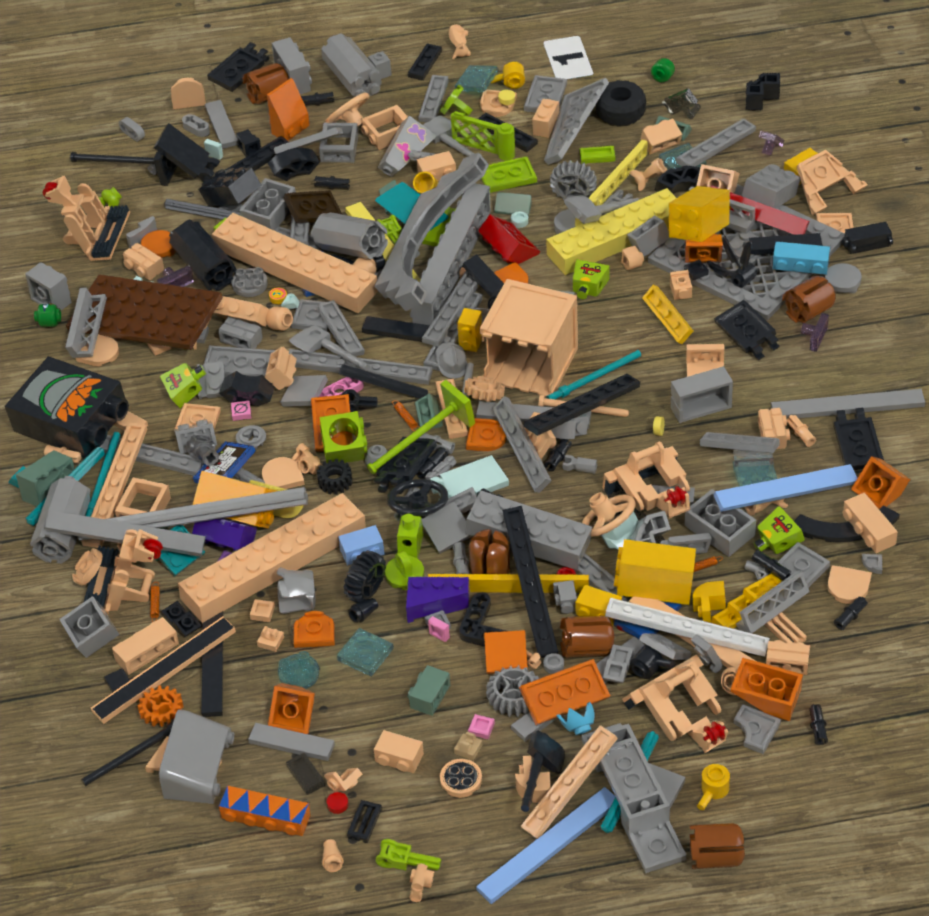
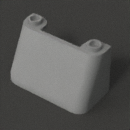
[159,710,234,804]

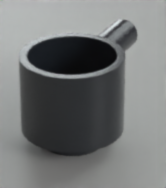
[630,645,675,679]

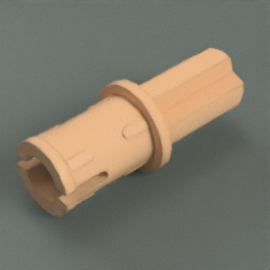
[787,415,816,447]
[44,445,81,463]

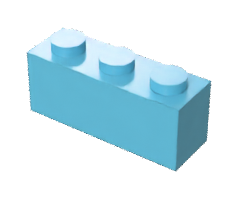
[773,242,830,275]

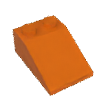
[267,78,310,141]
[730,658,803,721]

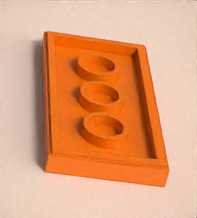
[519,659,610,726]

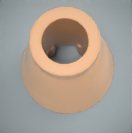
[322,839,344,872]

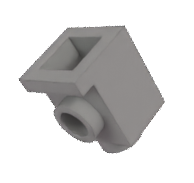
[553,580,577,614]

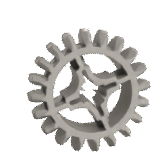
[550,160,597,200]
[486,665,539,717]

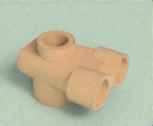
[292,443,322,475]
[410,864,434,902]

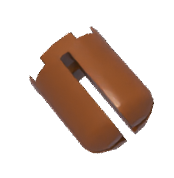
[243,63,289,104]
[782,276,836,324]
[469,529,510,574]
[560,616,614,658]
[689,823,745,869]

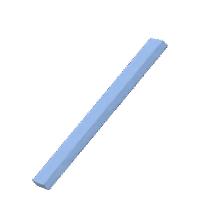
[713,464,857,512]
[476,787,616,904]

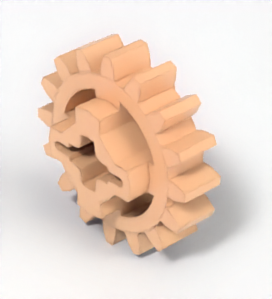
[464,376,505,402]

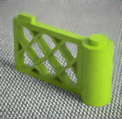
[451,111,515,161]

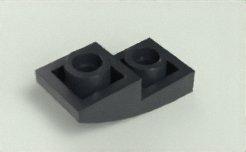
[161,600,202,637]

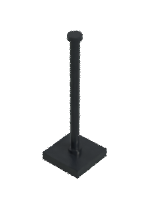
[70,151,178,186]

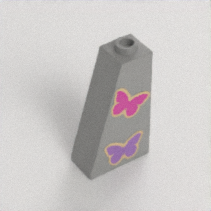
[377,116,437,177]

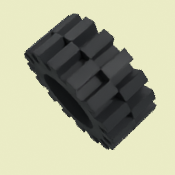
[317,459,353,495]

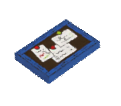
[193,441,256,484]

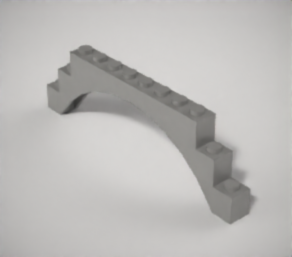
[375,152,489,311]

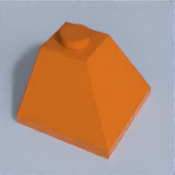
[268,683,315,734]

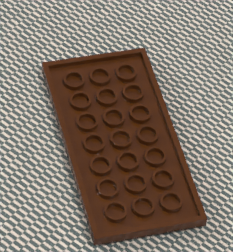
[66,274,223,350]

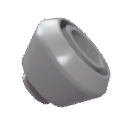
[365,445,388,469]

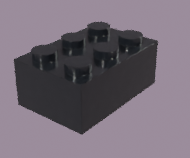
[199,167,261,206]

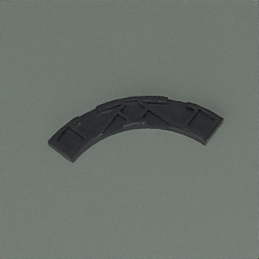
[794,505,900,542]

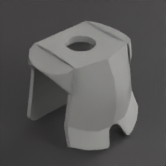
[277,567,316,614]

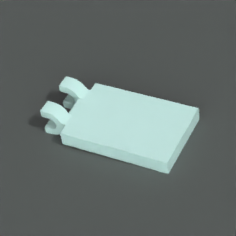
[430,455,509,500]

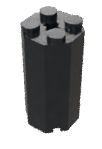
[169,219,237,291]

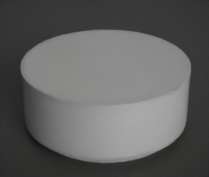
[543,653,564,674]

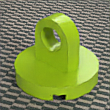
[440,84,473,116]
[385,551,425,590]

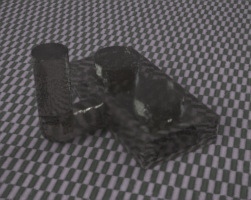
[662,88,701,119]

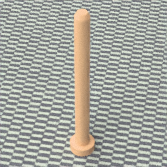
[538,395,629,417]

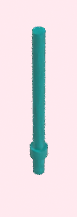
[546,350,641,400]
[86,432,121,517]

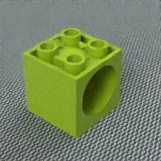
[320,411,367,463]

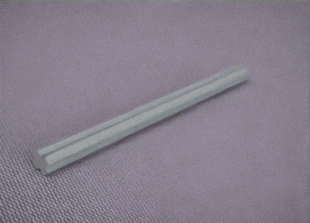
[78,487,308,541]

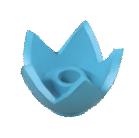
[557,702,595,735]

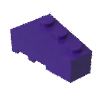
[192,518,257,551]
[406,577,470,623]

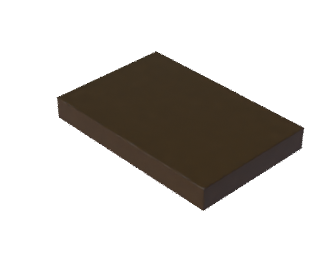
[283,190,343,223]

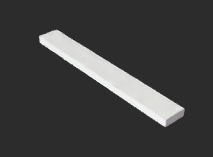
[605,598,770,657]

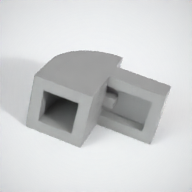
[551,414,588,439]

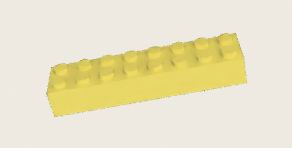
[546,188,676,275]

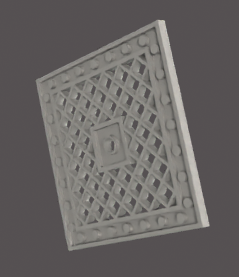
[648,184,845,321]

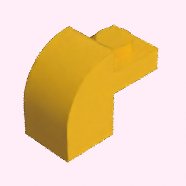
[693,581,726,623]

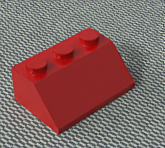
[478,214,541,264]

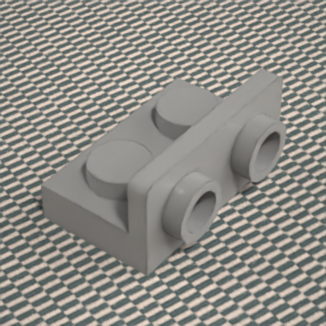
[174,419,217,453]

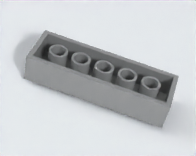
[465,491,592,570]

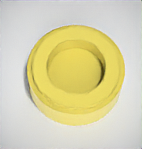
[498,90,515,105]
[653,416,665,436]

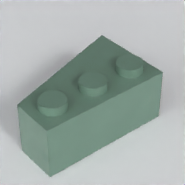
[16,450,75,507]

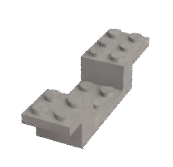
[581,723,686,873]

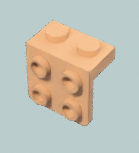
[686,344,724,377]

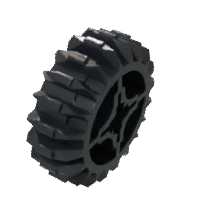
[343,550,386,603]

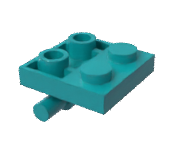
[155,525,205,577]

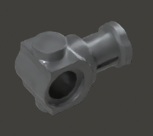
[186,435,219,466]

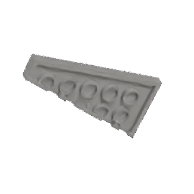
[544,78,609,165]

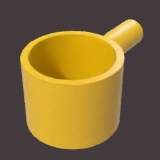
[489,62,525,89]
[413,171,438,194]
[697,764,730,810]

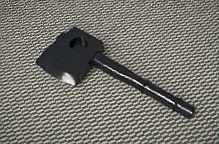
[521,730,565,812]

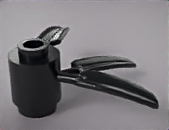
[707,235,757,288]

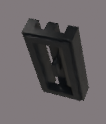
[347,800,382,843]

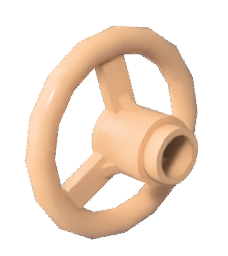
[325,92,370,127]
[582,492,636,537]

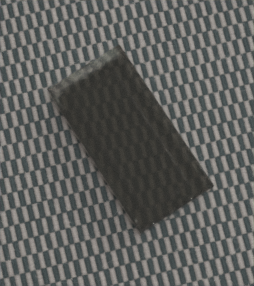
[286,753,325,795]

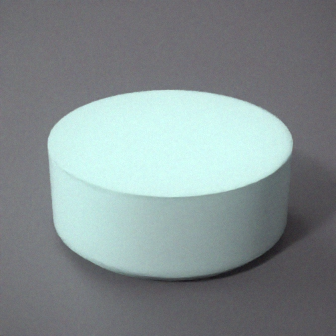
[511,211,528,228]

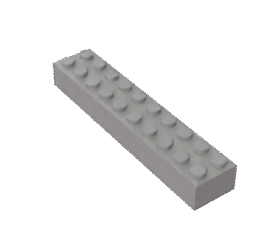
[410,183,491,325]

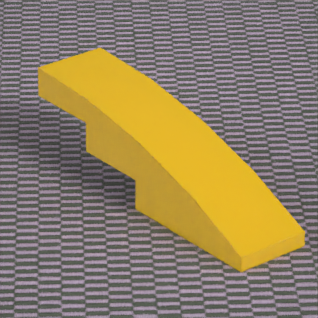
[711,573,783,629]

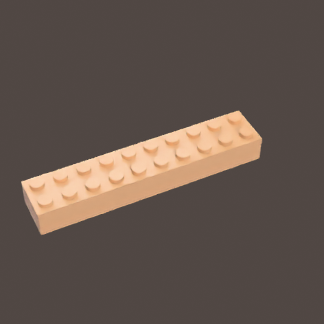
[212,213,378,313]
[178,493,366,623]

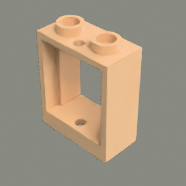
[361,105,408,150]
[115,477,171,517]

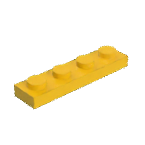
[642,284,694,344]

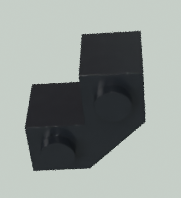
[746,73,780,111]

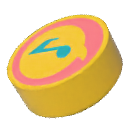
[269,287,287,304]

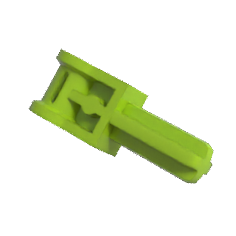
[376,214,402,245]
[375,839,441,871]

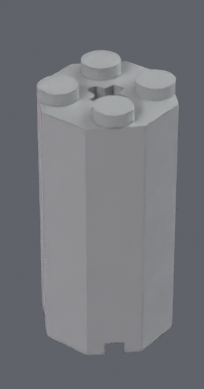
[321,33,381,97]
[311,213,388,259]
[30,476,91,564]

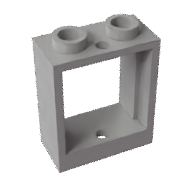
[319,123,359,163]

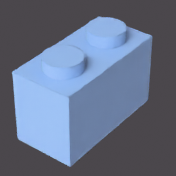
[338,525,384,566]

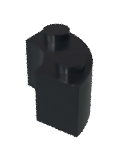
[268,147,320,181]
[654,166,700,194]
[219,371,275,406]

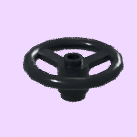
[387,479,449,519]

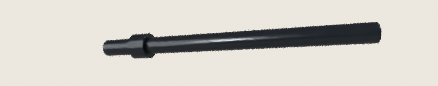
[81,721,174,786]

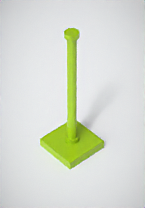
[367,380,475,474]

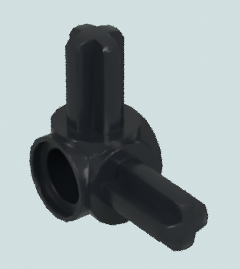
[341,389,378,412]

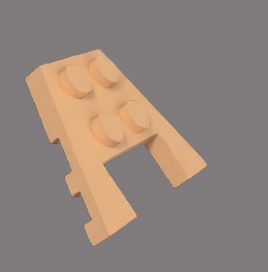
[797,150,867,216]

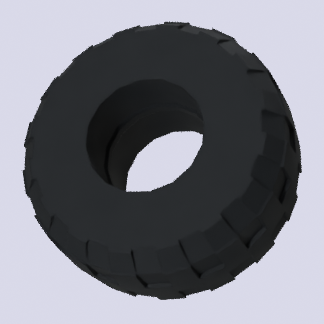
[595,80,646,127]

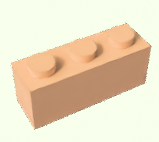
[213,296,269,327]
[842,493,898,553]
[112,617,179,675]

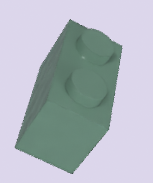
[408,665,451,716]

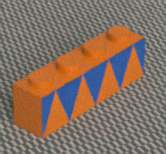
[219,786,311,836]

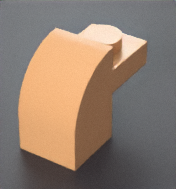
[515,756,551,803]

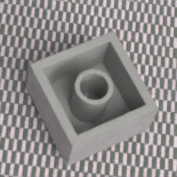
[25,262,71,311]
[59,596,120,658]

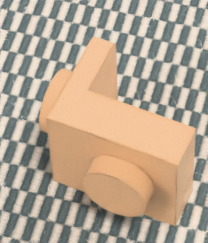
[324,768,362,792]

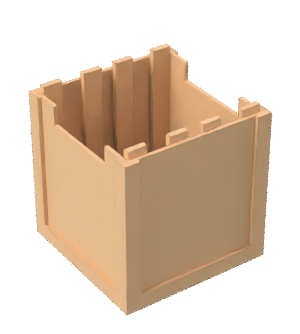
[480,279,578,397]

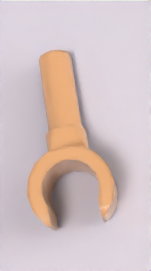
[526,650,541,669]

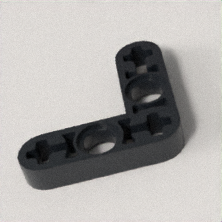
[459,592,506,647]

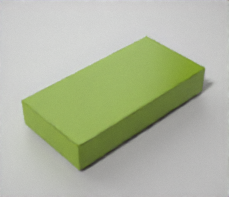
[580,146,615,164]

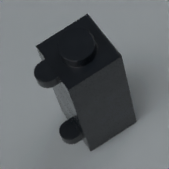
[842,222,893,254]

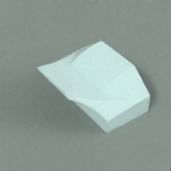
[601,512,639,549]

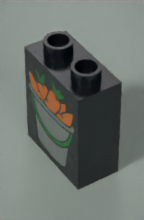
[4,356,129,458]

